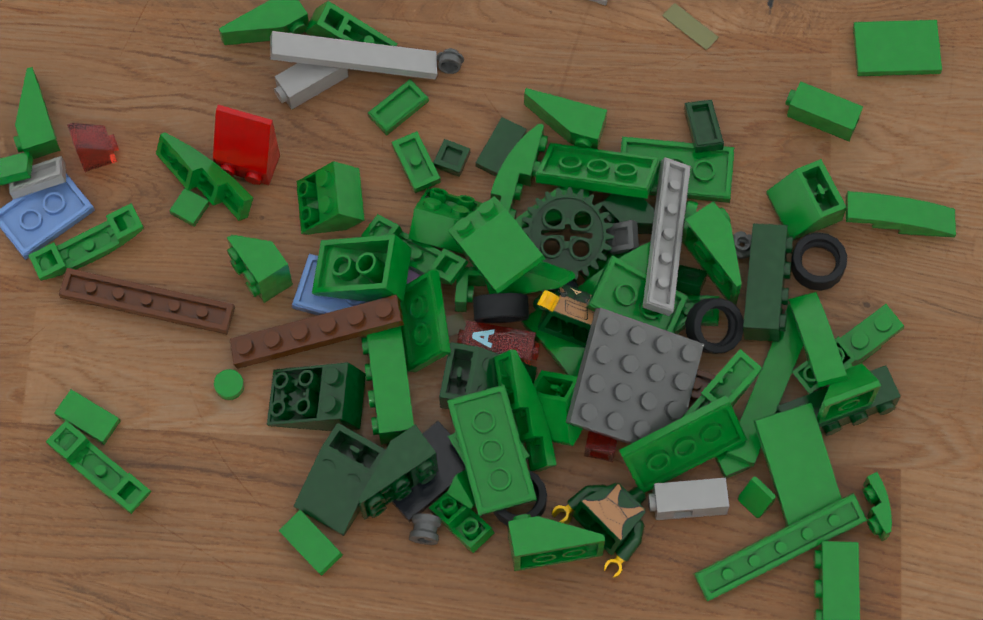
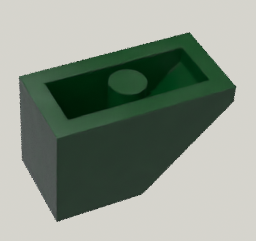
[600,194,655,234]

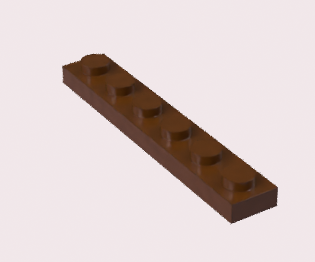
[59,268,235,335]
[230,295,404,369]

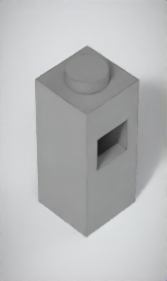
[274,63,348,110]
[648,478,729,520]

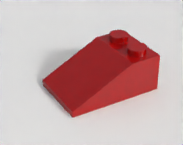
[213,105,280,185]

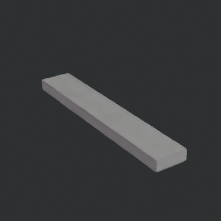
[270,31,438,79]
[642,157,691,316]

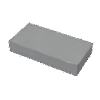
[9,156,66,199]

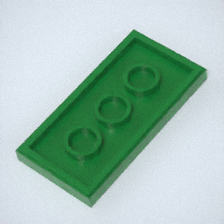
[621,136,735,203]
[536,143,660,199]
[447,384,537,516]
[619,395,747,493]
[754,403,841,526]

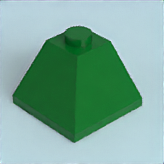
[816,363,881,424]

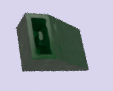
[439,342,537,410]
[267,362,366,431]
[294,423,385,536]
[358,424,438,520]

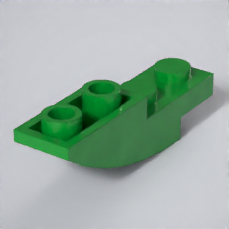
[491,124,548,219]
[792,304,904,394]

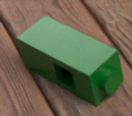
[785,81,863,141]

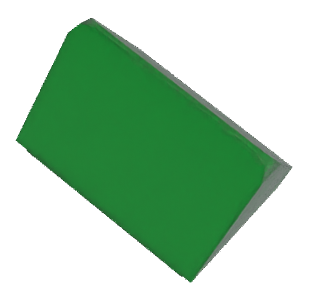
[447,470,476,508]
[738,476,776,518]

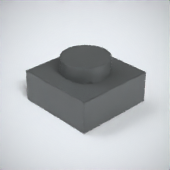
[607,220,639,255]

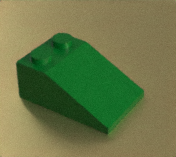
[448,196,545,294]
[682,201,742,305]
[312,234,412,302]
[508,514,605,571]

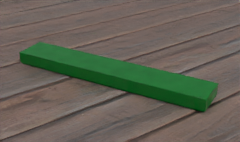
[726,304,803,467]
[693,493,867,601]

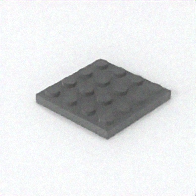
[565,308,704,444]

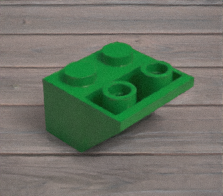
[766,159,847,241]
[296,161,365,235]
[408,188,482,254]
[227,235,293,303]
[533,370,582,446]

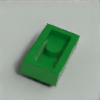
[391,131,441,193]

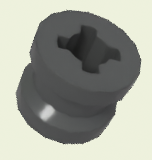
[409,513,442,545]

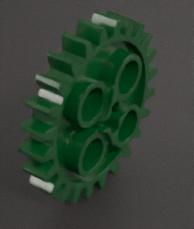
[522,187,614,281]

